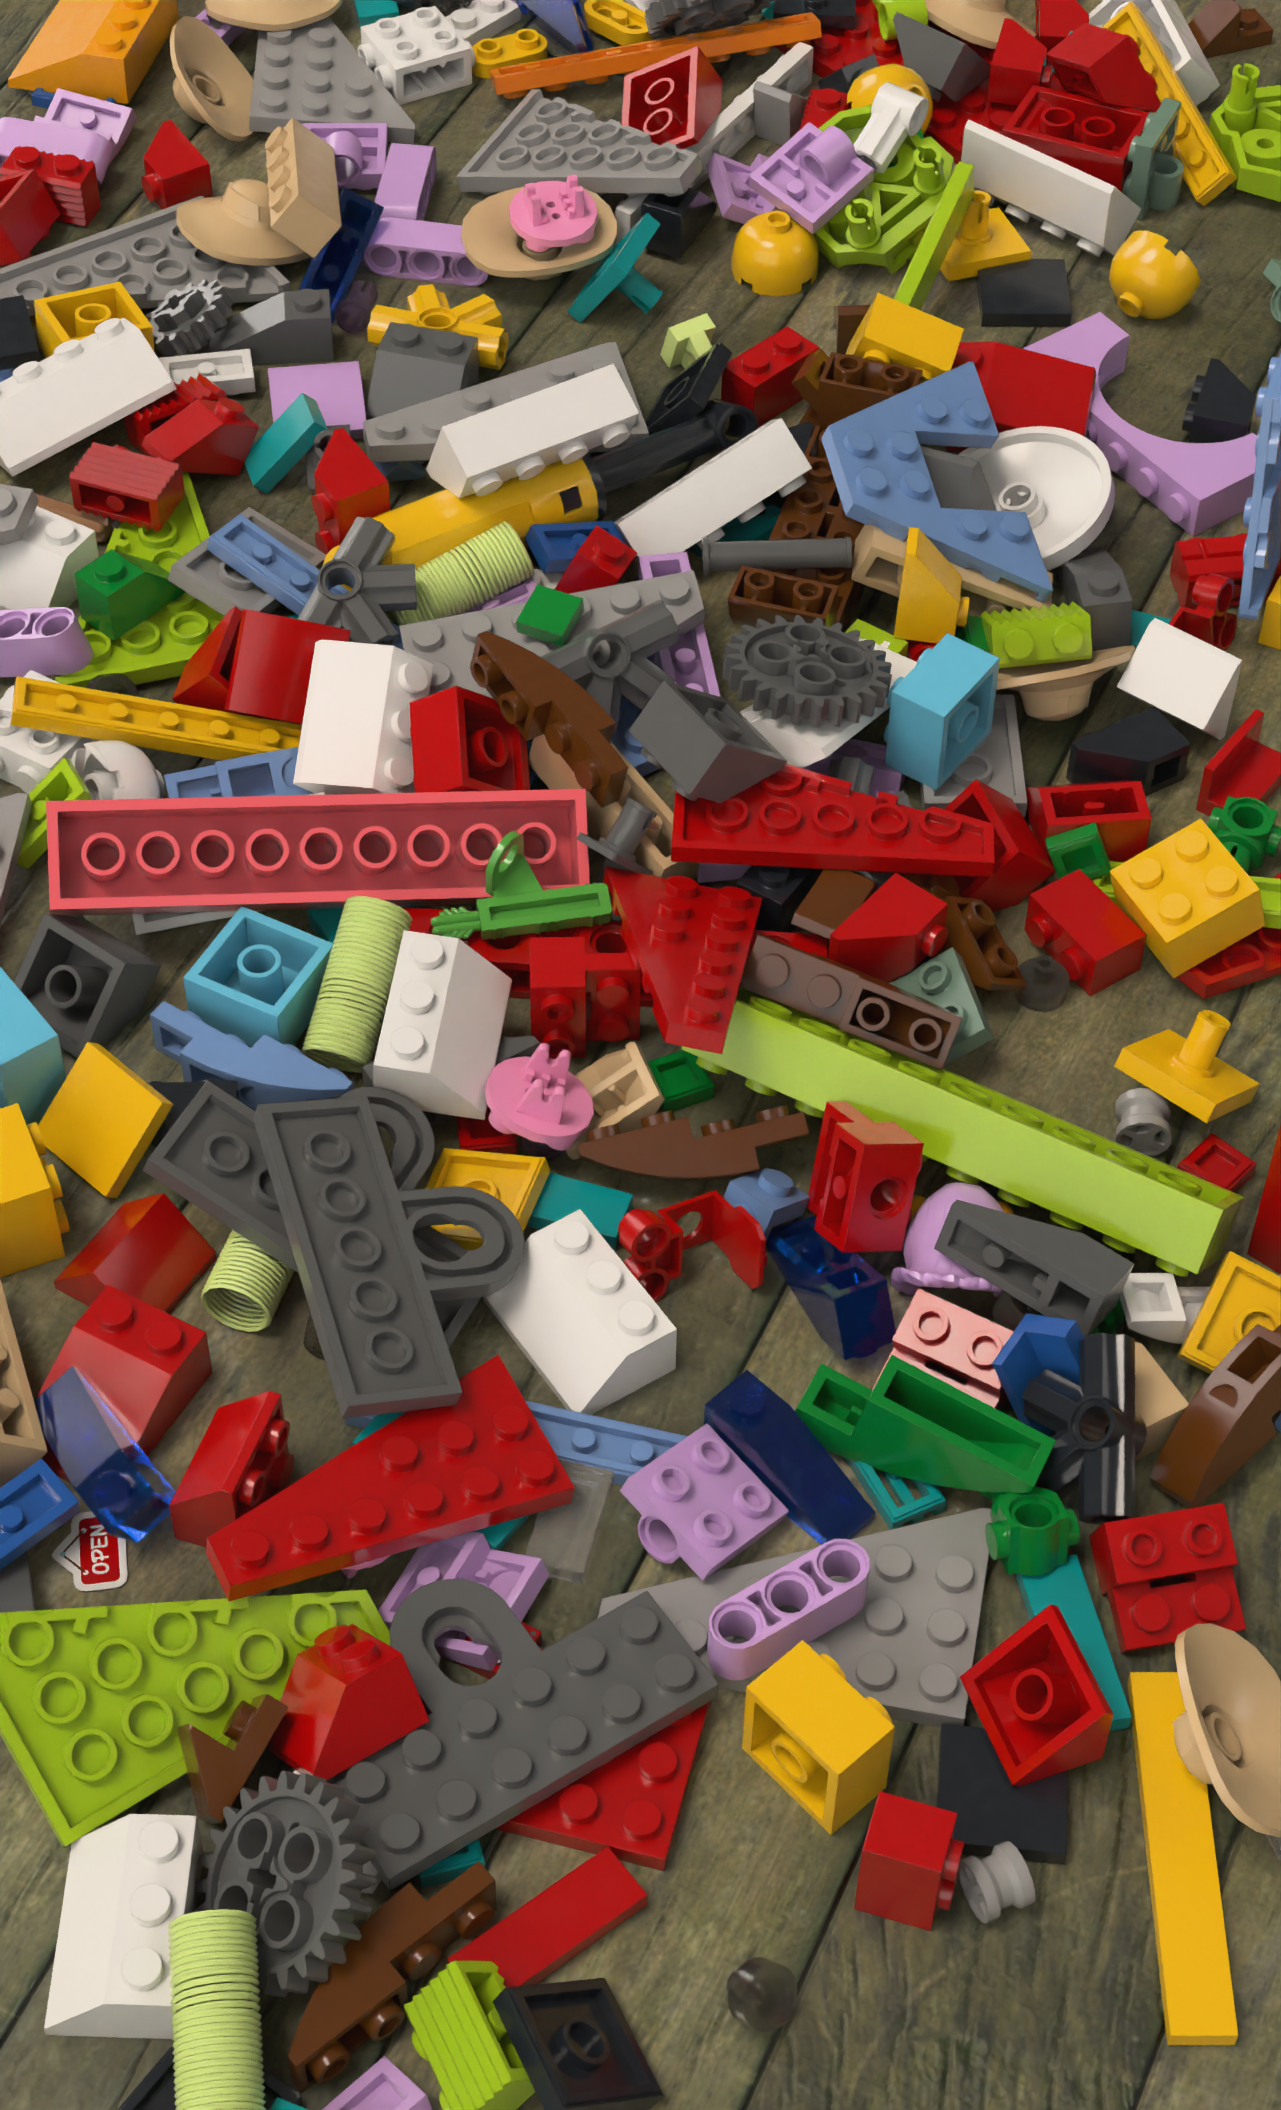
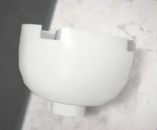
[71,740,165,800]

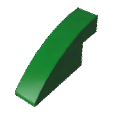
[786,1355,1056,1493]

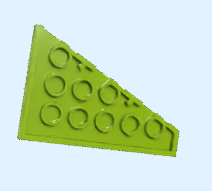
[55,471,224,691]
[0,1589,390,1847]

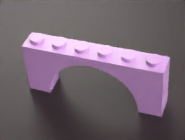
[1022,312,1257,537]

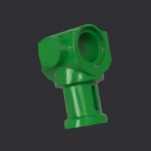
[1207,796,1281,873]
[980,1486,1080,1576]

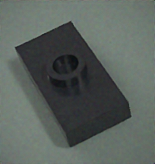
[773,0,856,29]

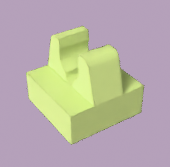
[660,313,716,369]

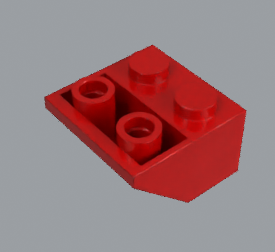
[1046,23,1161,112]
[1026,780,1152,867]
[169,1391,294,1548]

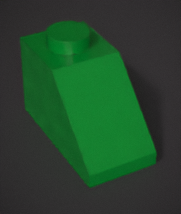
[74,549,186,641]

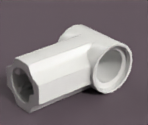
[854,82,929,175]

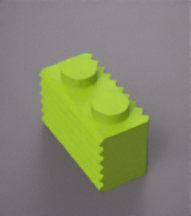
[981,601,1092,669]
[404,1961,535,2110]

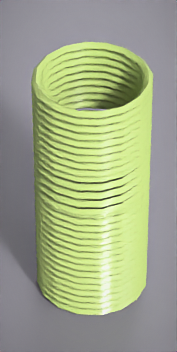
[385,521,534,627]
[302,896,413,1073]
[200,1230,295,1332]
[167,1909,266,2110]

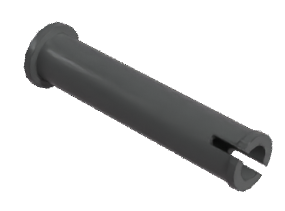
[702,537,852,577]

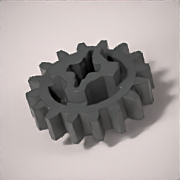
[146,279,233,359]

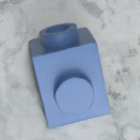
[723,1168,810,1240]

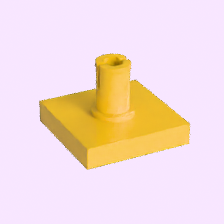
[940,190,1031,282]
[1114,1010,1260,1123]

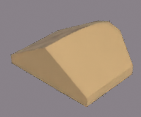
[565,1041,665,1160]

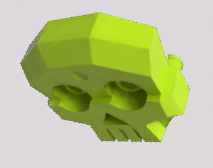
[1209,63,1281,202]
[814,105,954,275]

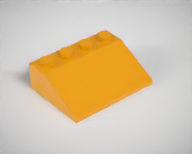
[8,0,179,104]

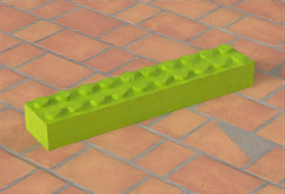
[681,987,1245,1277]

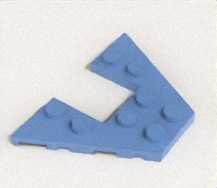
[1238,353,1281,620]
[821,362,1053,602]

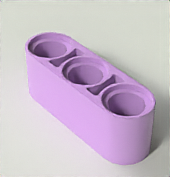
[0,117,114,189]
[373,143,437,227]
[363,217,488,287]
[0,607,94,677]
[707,1539,870,1680]

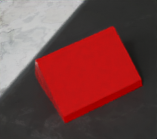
[54,1193,217,1314]
[960,1604,1114,1787]

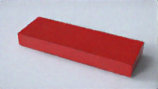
[447,1846,648,1987]

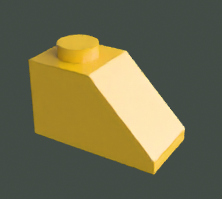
[894,527,970,644]

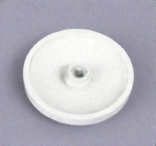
[958,426,1115,571]

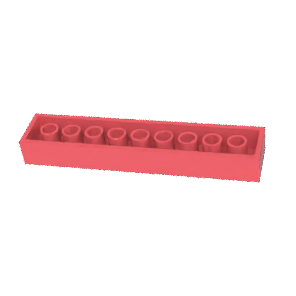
[46,789,590,916]

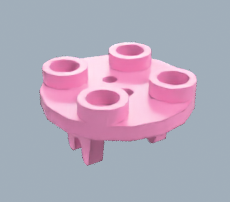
[509,174,598,252]
[484,1043,594,1151]

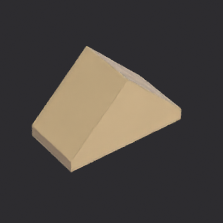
[1135,1342,1189,1461]

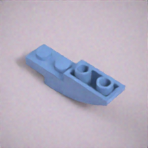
[164,747,314,798]
[150,1001,354,1111]

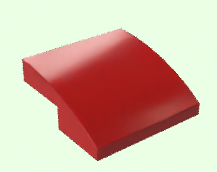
[225,609,351,724]

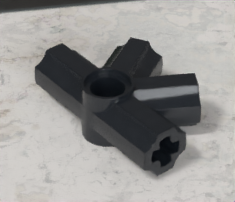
[1021,1333,1147,1525]

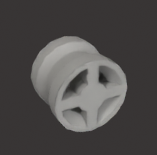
[1115,1088,1172,1156]
[958,1841,1035,1924]

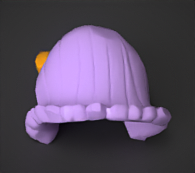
[891,1182,1014,1300]

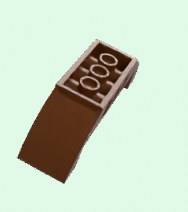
[728,352,923,633]

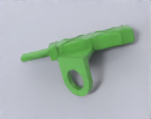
[430,831,612,940]

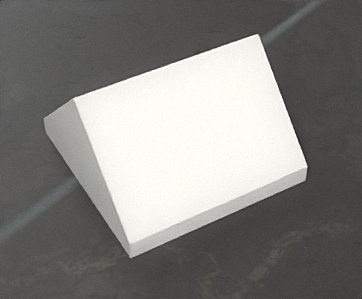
[1117,618,1243,740]

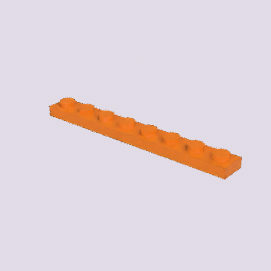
[489,12,822,99]

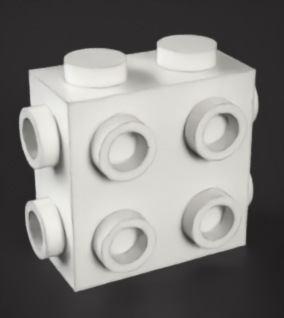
[357,6,475,105]
[0,670,103,794]

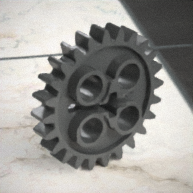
[644,0,776,39]
[723,615,892,728]
[193,1771,377,1998]

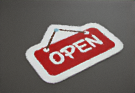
[52,1509,128,1592]

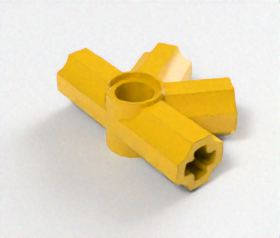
[367,284,509,370]

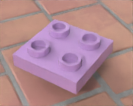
[749,122,874,234]
[302,123,388,190]
[620,1423,789,1581]

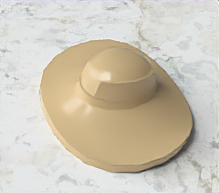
[205,0,343,31]
[925,0,1036,49]
[170,16,255,142]
[176,179,311,266]
[461,186,617,281]
[996,645,1135,721]
[1172,1623,1281,1837]

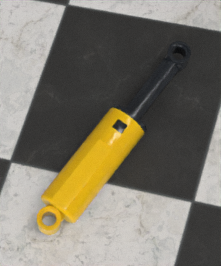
[323,399,758,591]

